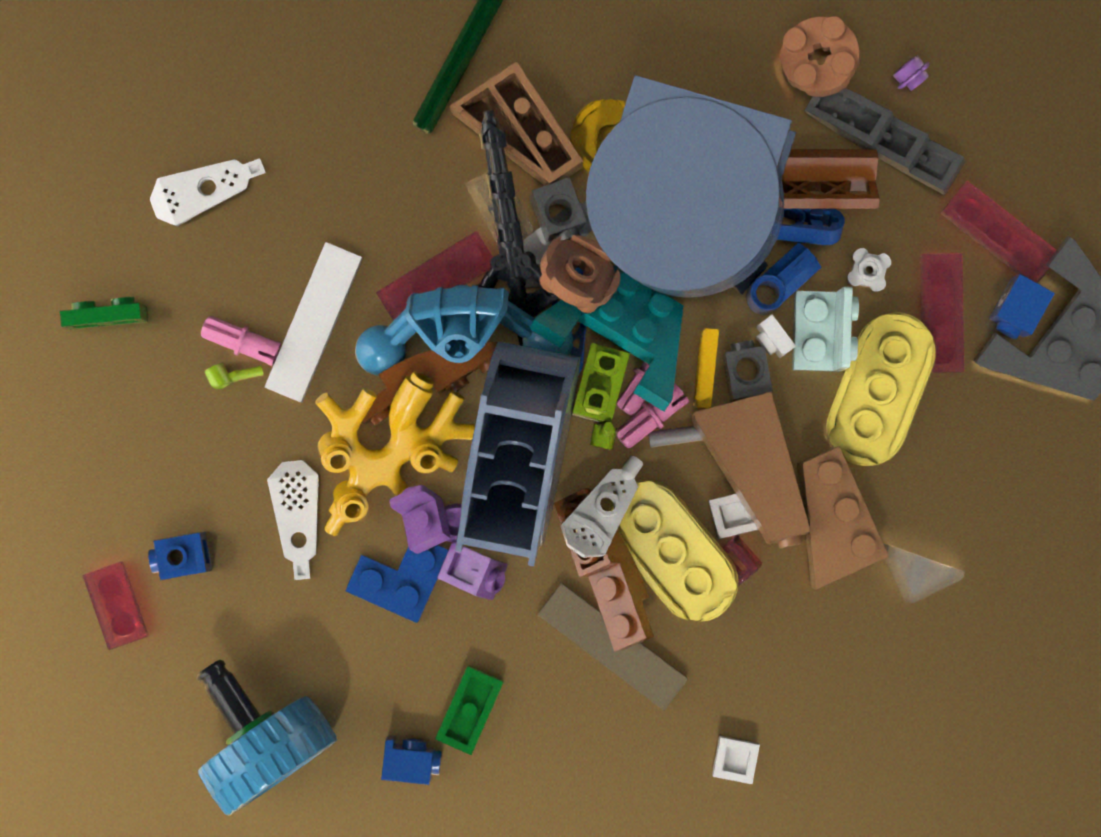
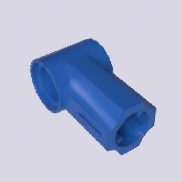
[746,242,822,315]

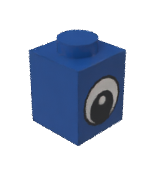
[989,274,1055,339]

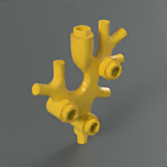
[315,371,475,536]

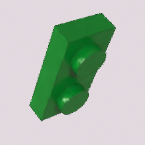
[60,297,148,330]
[435,665,504,755]

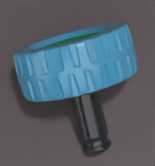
[197,660,337,816]

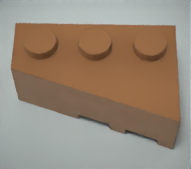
[450,61,583,186]
[797,447,889,590]

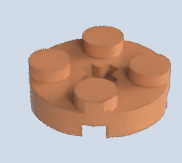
[780,16,861,97]
[539,235,620,313]

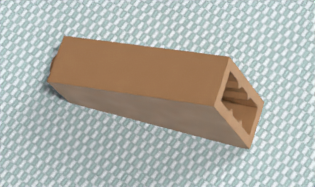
[691,392,811,549]

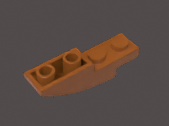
[361,342,498,426]
[554,488,654,652]

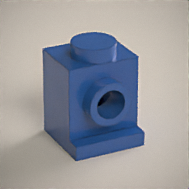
[148,532,212,580]
[381,735,442,785]

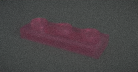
[940,181,1056,283]
[376,231,493,321]
[920,253,964,373]

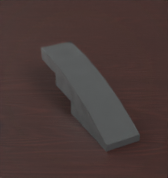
[804,88,965,195]

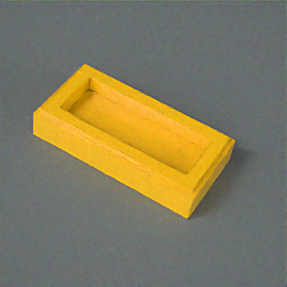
[693,328,719,410]

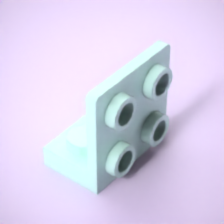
[792,286,859,372]

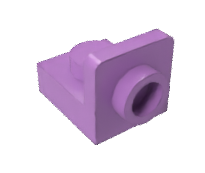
[389,485,451,554]
[437,542,507,600]

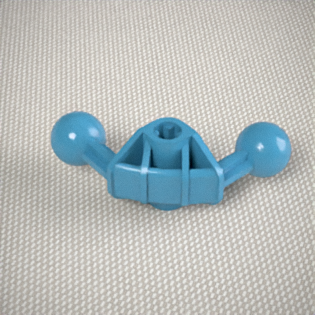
[355,285,574,376]

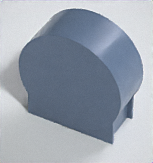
[586,75,796,298]
[455,341,580,566]

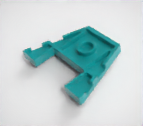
[530,265,684,412]

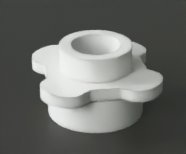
[847,248,891,292]

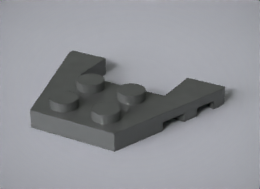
[974,236,1101,401]

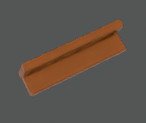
[782,149,880,209]

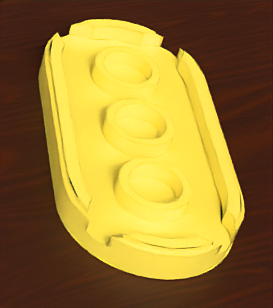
[827,312,936,466]
[609,480,738,622]

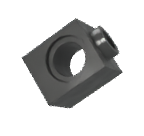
[529,177,587,242]
[722,340,773,401]

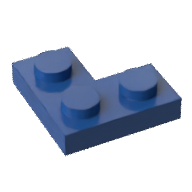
[345,545,449,623]

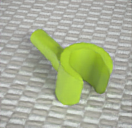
[205,363,263,389]
[590,422,617,449]

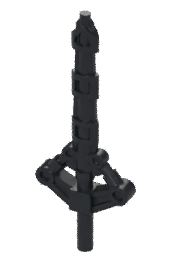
[477,110,559,346]

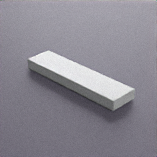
[265,242,363,403]

